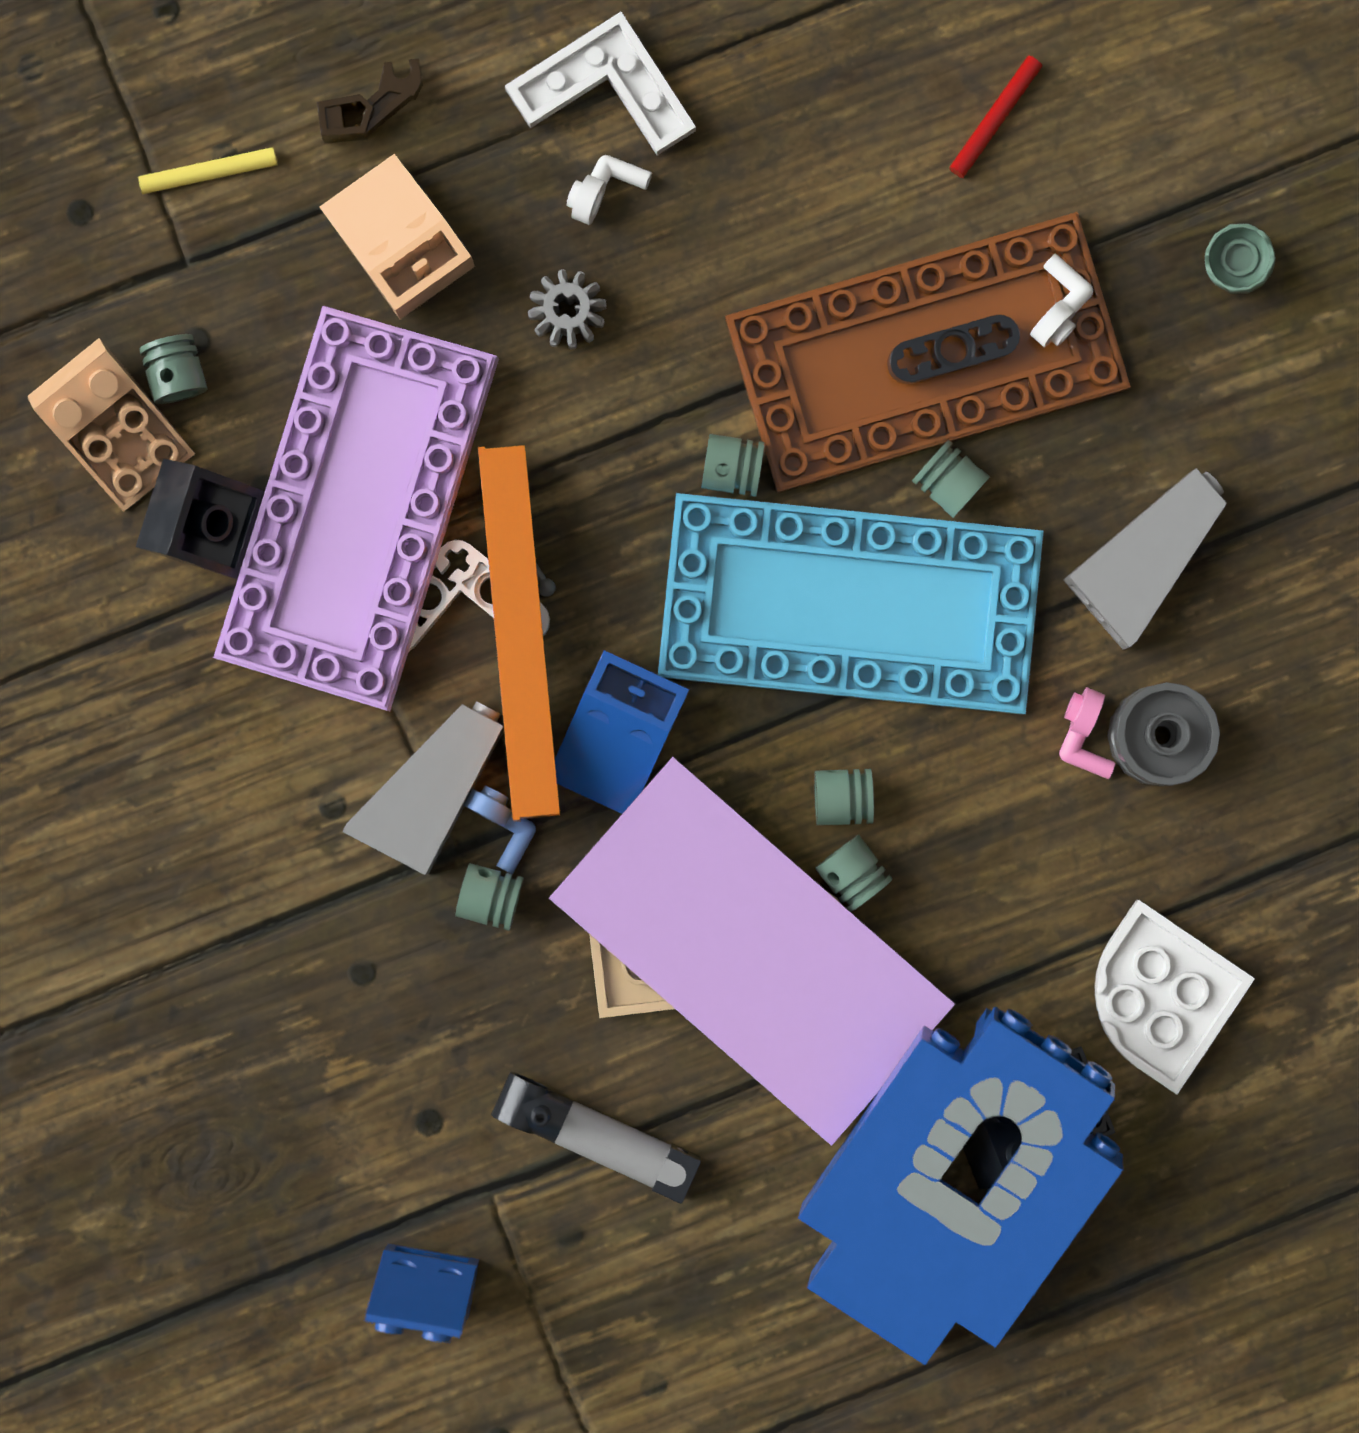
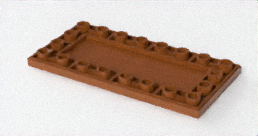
[725,212,1131,494]

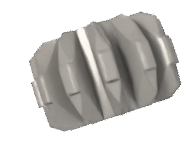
[528,269,607,349]

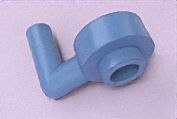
[463,785,536,874]

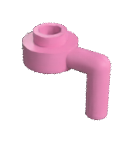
[1060,687,1115,779]

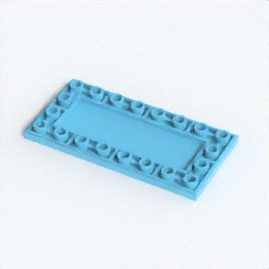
[658,493,1043,715]

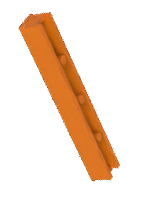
[478,445,560,822]

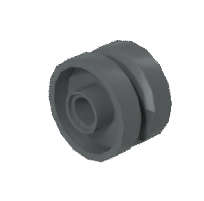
[1107,682,1220,786]

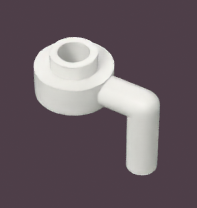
[566,155,652,225]
[1030,253,1093,347]

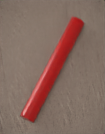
[949,55,1043,178]

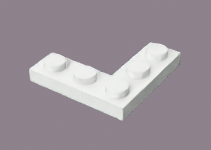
[505,12,696,155]

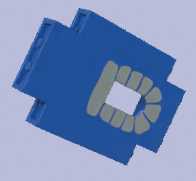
[798,1006,1123,1365]

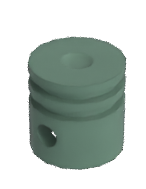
[139,334,208,404]
[701,434,765,497]
[912,440,990,518]
[814,769,874,825]
[815,835,893,912]
[455,863,524,931]

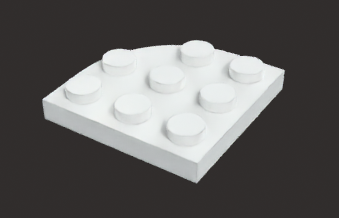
[1095,900,1255,1094]

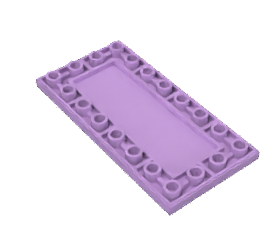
[213,306,499,712]
[549,757,955,1146]

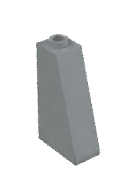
[1063,468,1227,650]
[342,701,504,875]

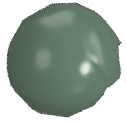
[1205,223,1276,294]

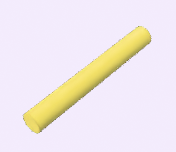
[138,147,278,194]

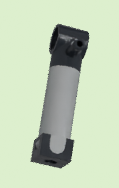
[491,1072,701,1204]

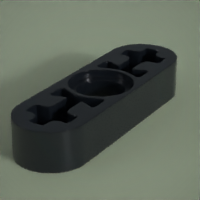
[887,315,1020,384]

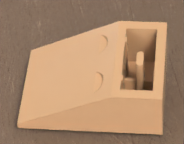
[320,154,475,319]
[27,338,195,512]

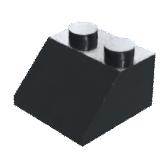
[136,458,265,579]

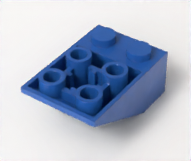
[555,650,689,814]
[365,1243,479,1342]

